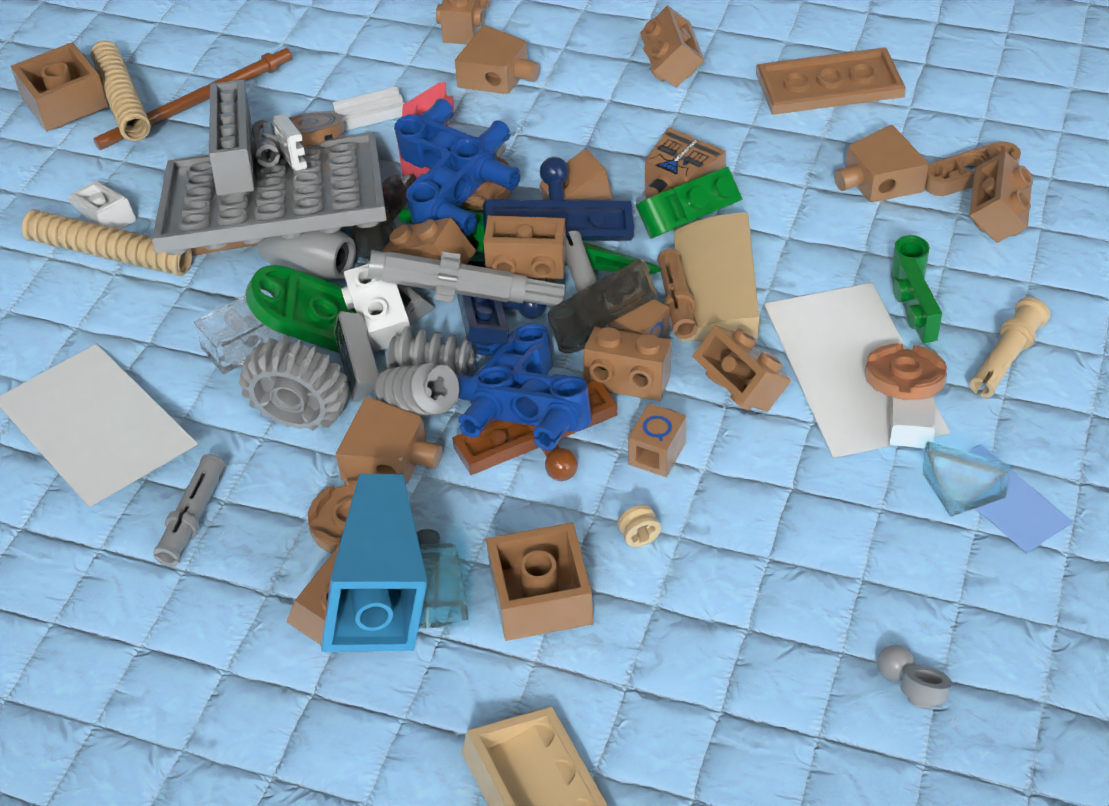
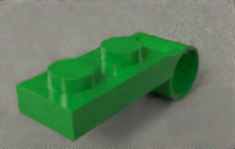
[635,167,743,239]
[891,235,942,344]

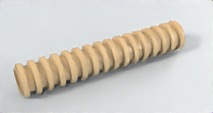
[90,40,151,141]
[22,209,192,276]

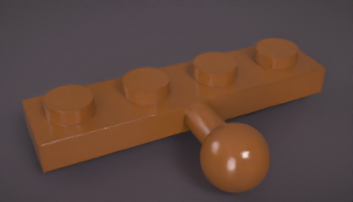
[452,380,618,481]

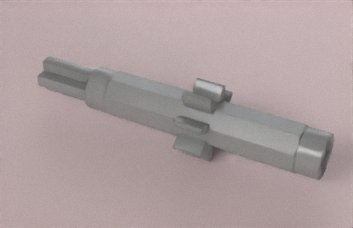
[368,250,565,308]

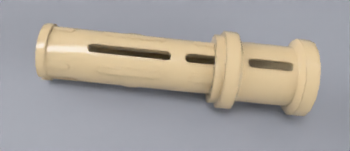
[969,297,1051,398]

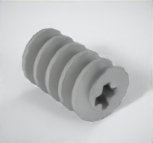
[386,326,474,376]
[374,363,460,416]

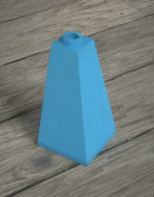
[321,474,428,652]

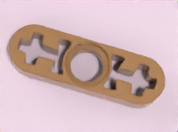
[925,141,1021,196]

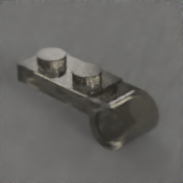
[350,173,417,258]
[547,259,658,353]

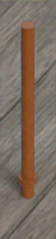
[93,48,292,150]

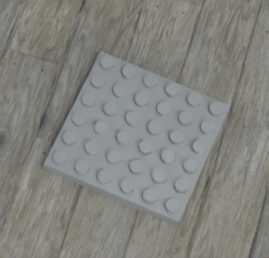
[152,132,387,255]

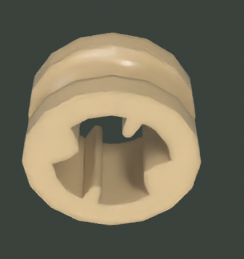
[618,505,661,547]

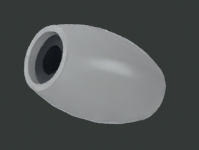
[257,230,356,280]

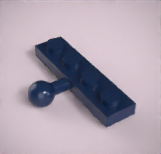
[482,157,635,241]
[457,258,547,346]

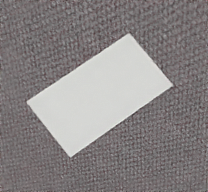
[764,283,950,458]
[0,344,198,507]

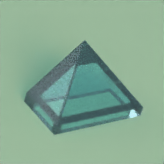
[922,441,1012,517]

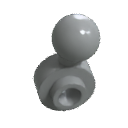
[877,644,952,709]

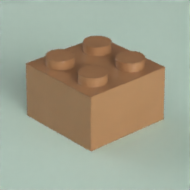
[10,42,108,132]
[486,522,593,641]

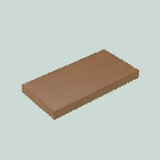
[756,48,906,115]

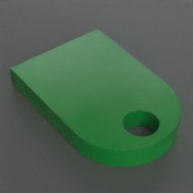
[245,265,356,353]

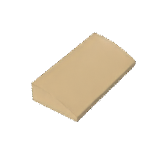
[674,212,759,341]
[462,706,608,806]

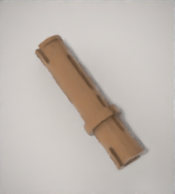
[657,249,698,339]

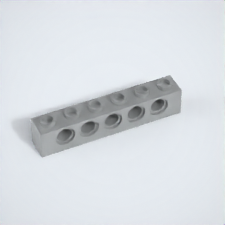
[209,80,254,198]

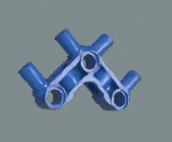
[394,98,520,236]
[455,324,592,450]

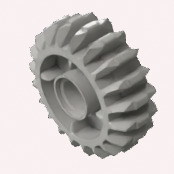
[239,337,349,431]

